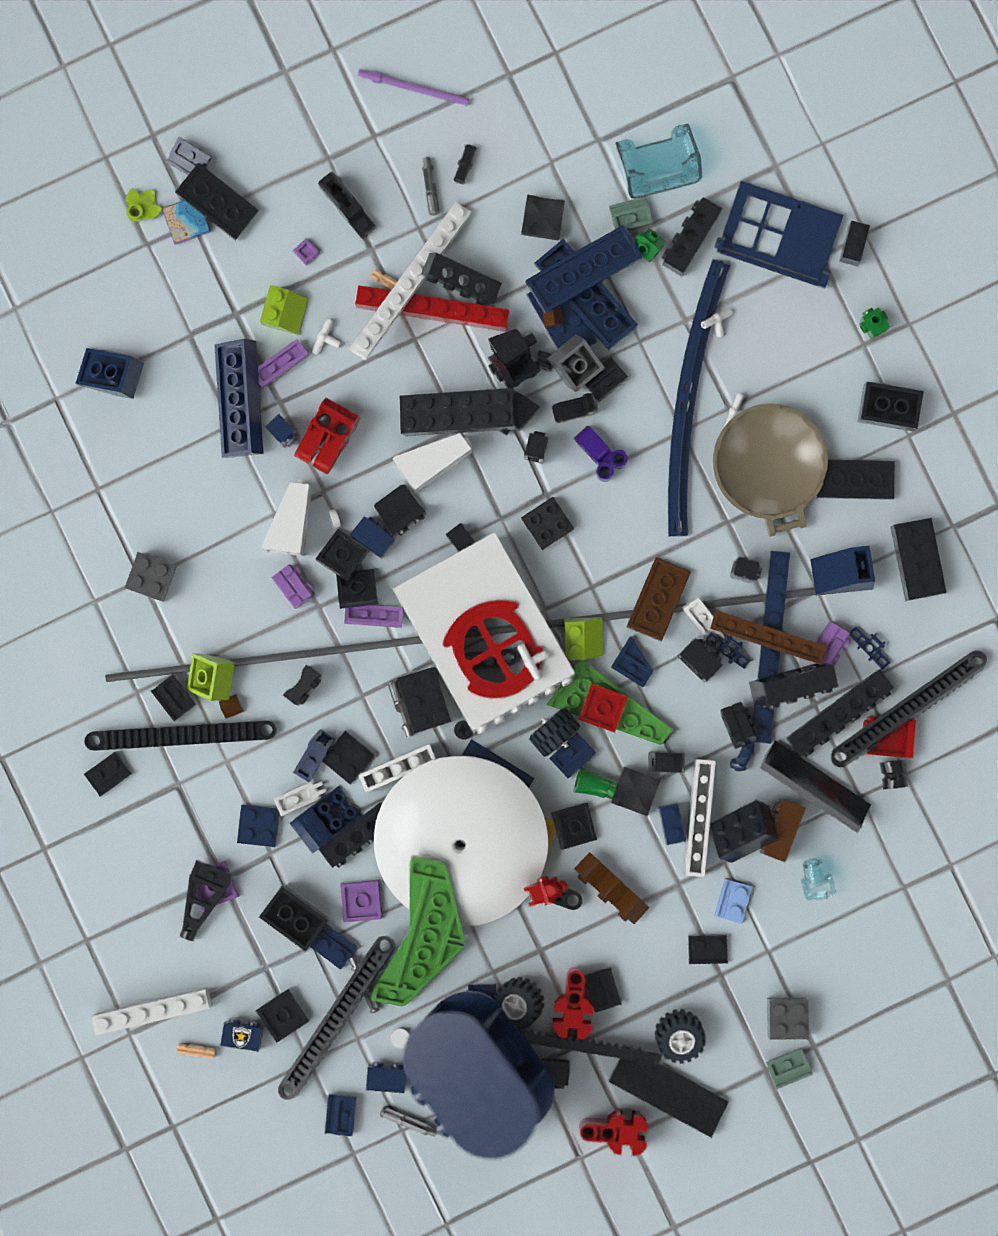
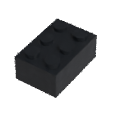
[857,381,924,432]
[397,667,452,734]
[710,800,779,863]
[259,885,330,952]

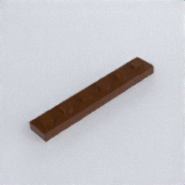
[710,610,827,665]

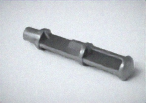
[422,157,440,216]
[387,679,413,738]
[349,956,380,1013]
[380,1106,438,1137]

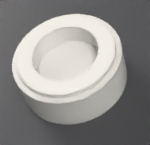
[328,509,341,529]
[391,1028,410,1048]

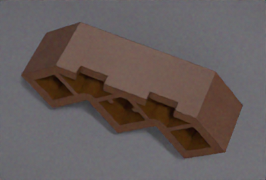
[574,852,650,924]

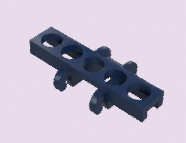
[849,627,891,670]
[704,632,751,669]

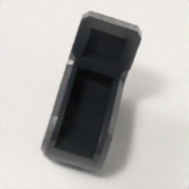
[552,393,599,423]

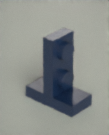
[293,729,336,782]

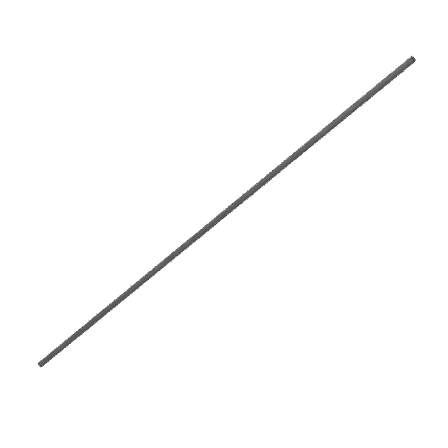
[105,588,815,682]

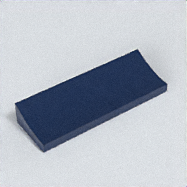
[534,239,638,350]
[214,339,264,458]

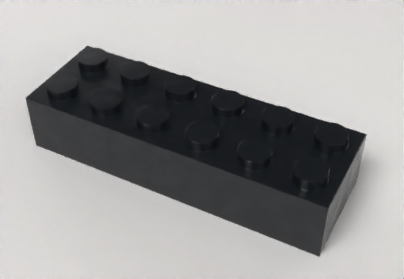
[399,388,518,436]

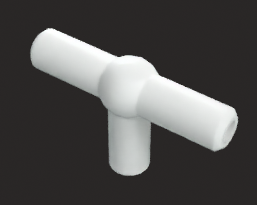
[701,308,732,337]
[312,318,341,355]
[724,393,744,426]
[518,644,548,681]

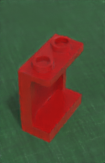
[863,716,916,758]

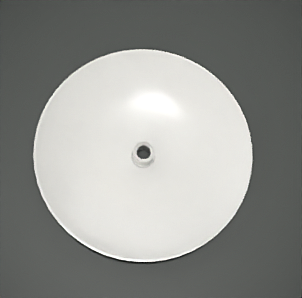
[374,756,548,927]

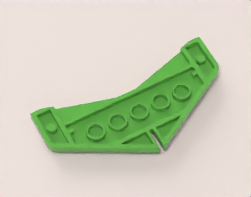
[370,855,465,1006]

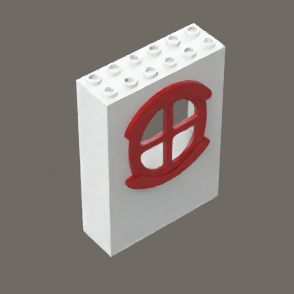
[393,532,575,734]

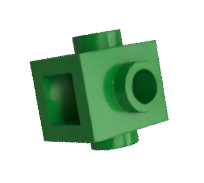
[634,228,667,262]
[859,308,890,339]

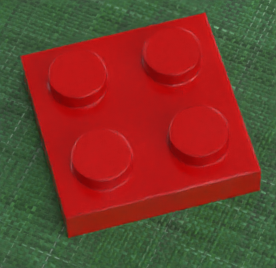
[578,683,628,733]

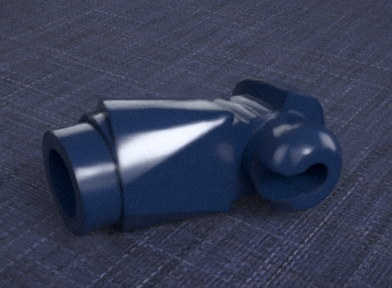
[730,743,755,772]

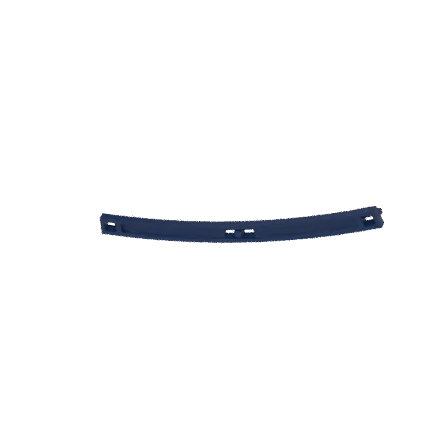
[668,259,730,537]

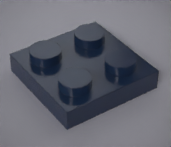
[237,805,280,847]

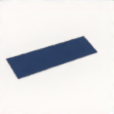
[461,739,535,788]

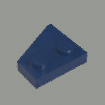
[610,636,653,688]

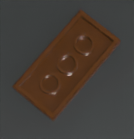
[626,557,691,642]

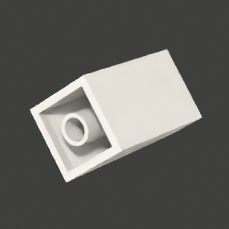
[392,433,472,493]
[262,480,312,556]

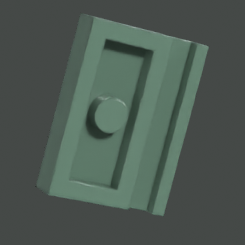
[609,196,653,231]
[766,1048,813,1089]

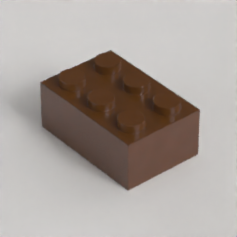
[759,799,806,862]

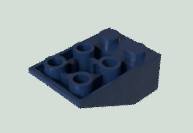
[810,546,875,596]
[290,786,362,854]

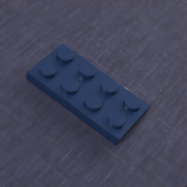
[526,292,597,349]

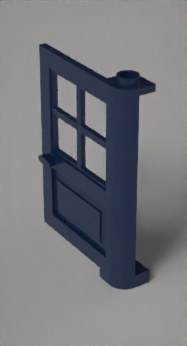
[714,181,844,289]

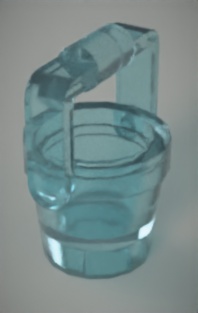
[801,858,836,901]

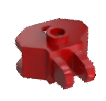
[523,876,568,907]

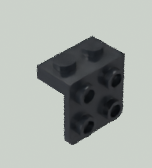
[488,354,541,388]
[374,484,426,536]

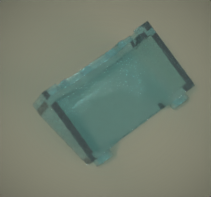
[615,123,702,199]

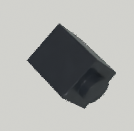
[446,523,475,552]

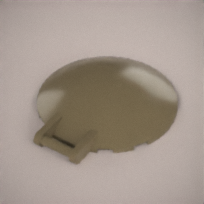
[713,403,828,537]

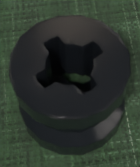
[535,351,553,372]
[454,720,473,740]

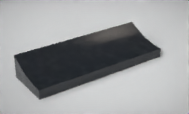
[760,740,871,833]
[608,1046,729,1138]

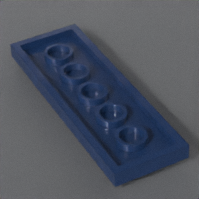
[525,225,643,314]

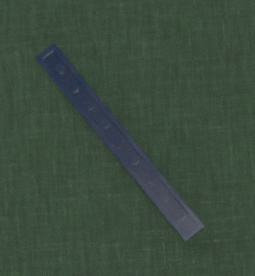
[752,551,790,744]

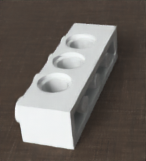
[358,744,436,793]

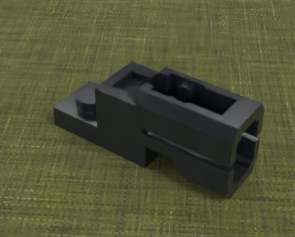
[318,171,376,239]

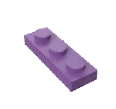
[258,339,309,388]
[344,605,403,628]

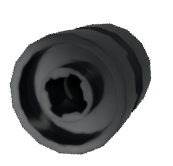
[879,760,908,790]

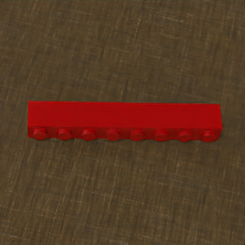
[355,285,509,332]

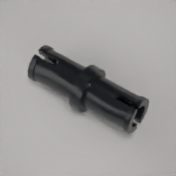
[453,144,477,184]

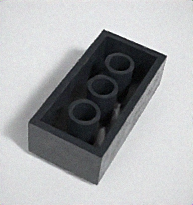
[890,518,947,602]
[749,663,839,709]

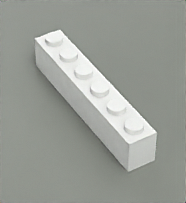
[684,759,716,877]
[91,988,212,1036]

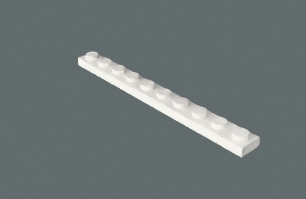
[350,202,471,360]

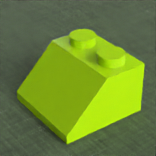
[260,285,309,335]
[564,617,603,660]
[187,653,235,701]

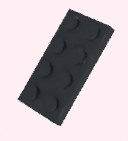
[175,162,259,241]
[817,460,895,500]

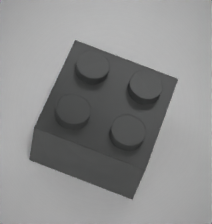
[547,334,605,392]
[125,552,177,602]
[767,998,809,1040]

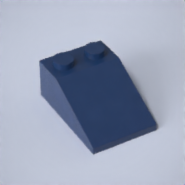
[75,348,144,399]

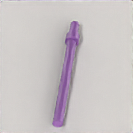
[358,69,469,106]

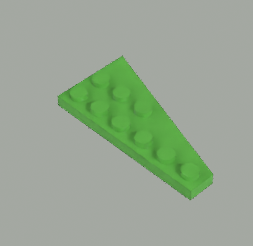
[546,660,672,745]

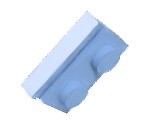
[714,879,752,924]

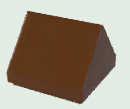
[543,306,564,328]
[219,694,244,719]

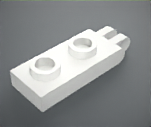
[682,596,726,645]
[273,781,327,817]

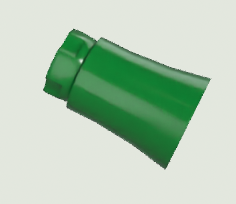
[574,767,617,799]

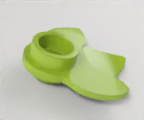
[126,188,162,222]

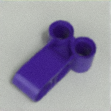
[574,425,628,482]

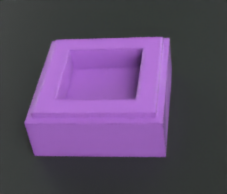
[293,238,320,265]

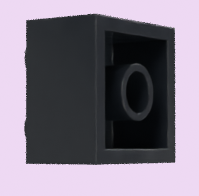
[677,638,723,682]

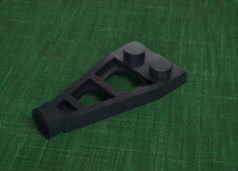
[179,859,233,941]

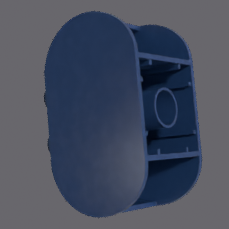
[403,991,555,1159]

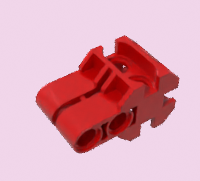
[294,397,360,475]
[552,967,594,1039]
[579,1109,648,1156]

